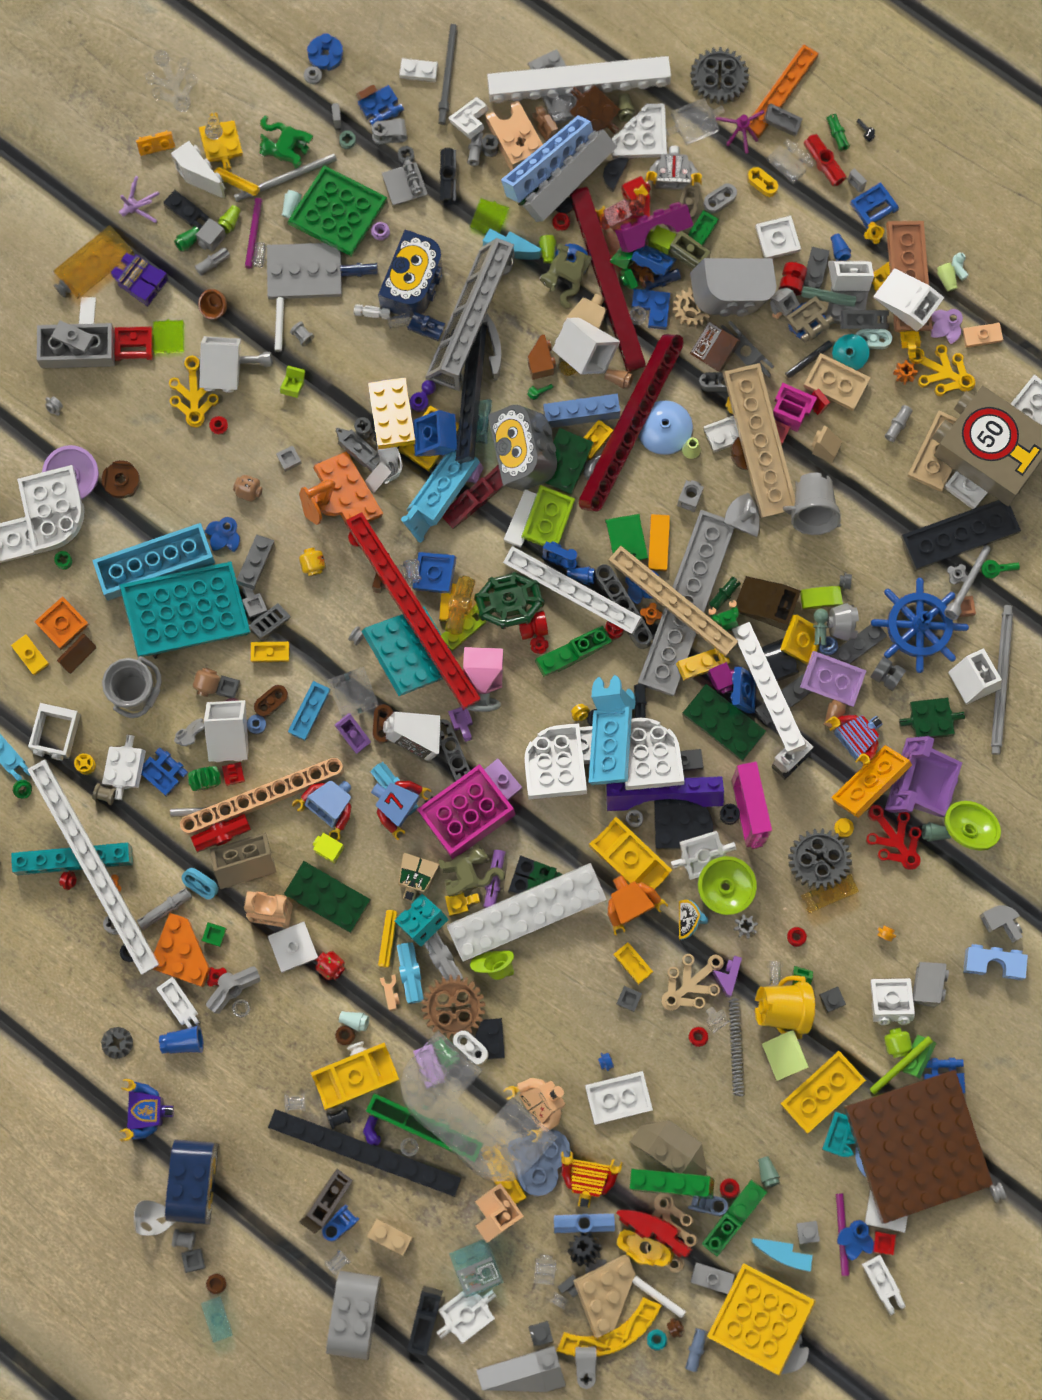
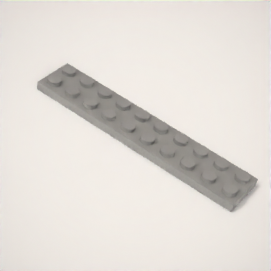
[638,510,734,697]

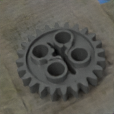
[690,47,749,105]
[788,828,852,891]

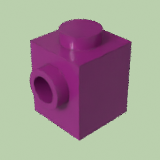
[708,662,734,695]

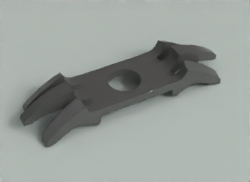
[720,320,775,377]

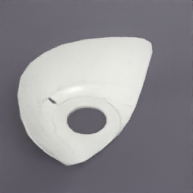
[377,444,403,484]
[134,1200,175,1236]

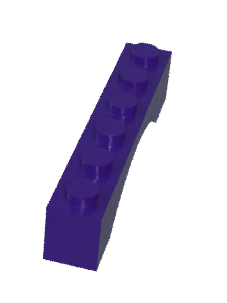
[606,776,724,811]

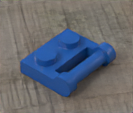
[850,182,899,229]
[543,541,577,569]

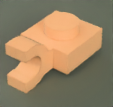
[380,975,400,1012]

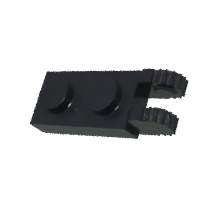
[163,190,211,230]

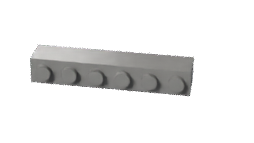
[523,130,617,222]

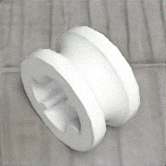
[347,1041,367,1056]

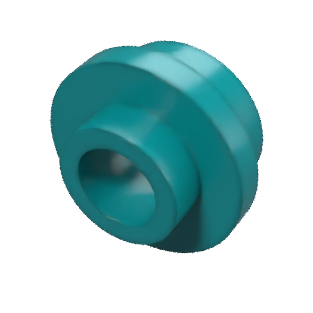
[647,1329,667,1350]

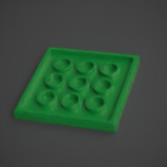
[287,165,388,257]

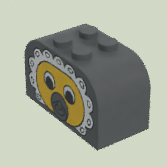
[488,405,557,491]

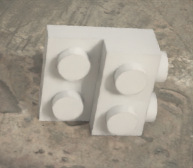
[870,979,915,1025]

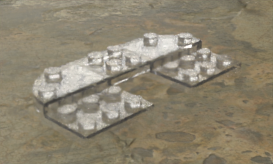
[401,1031,557,1182]

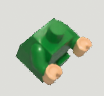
[708,600,739,632]

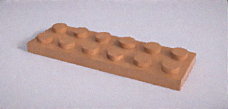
[886,221,932,332]

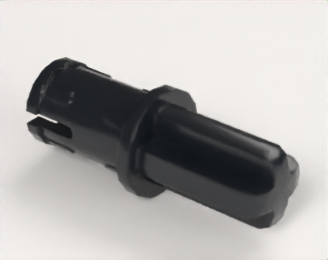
[634,684,648,718]

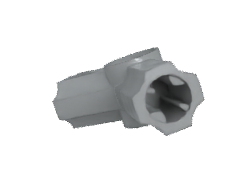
[206,966,260,1014]

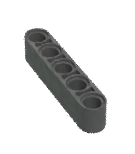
[595,564,652,649]

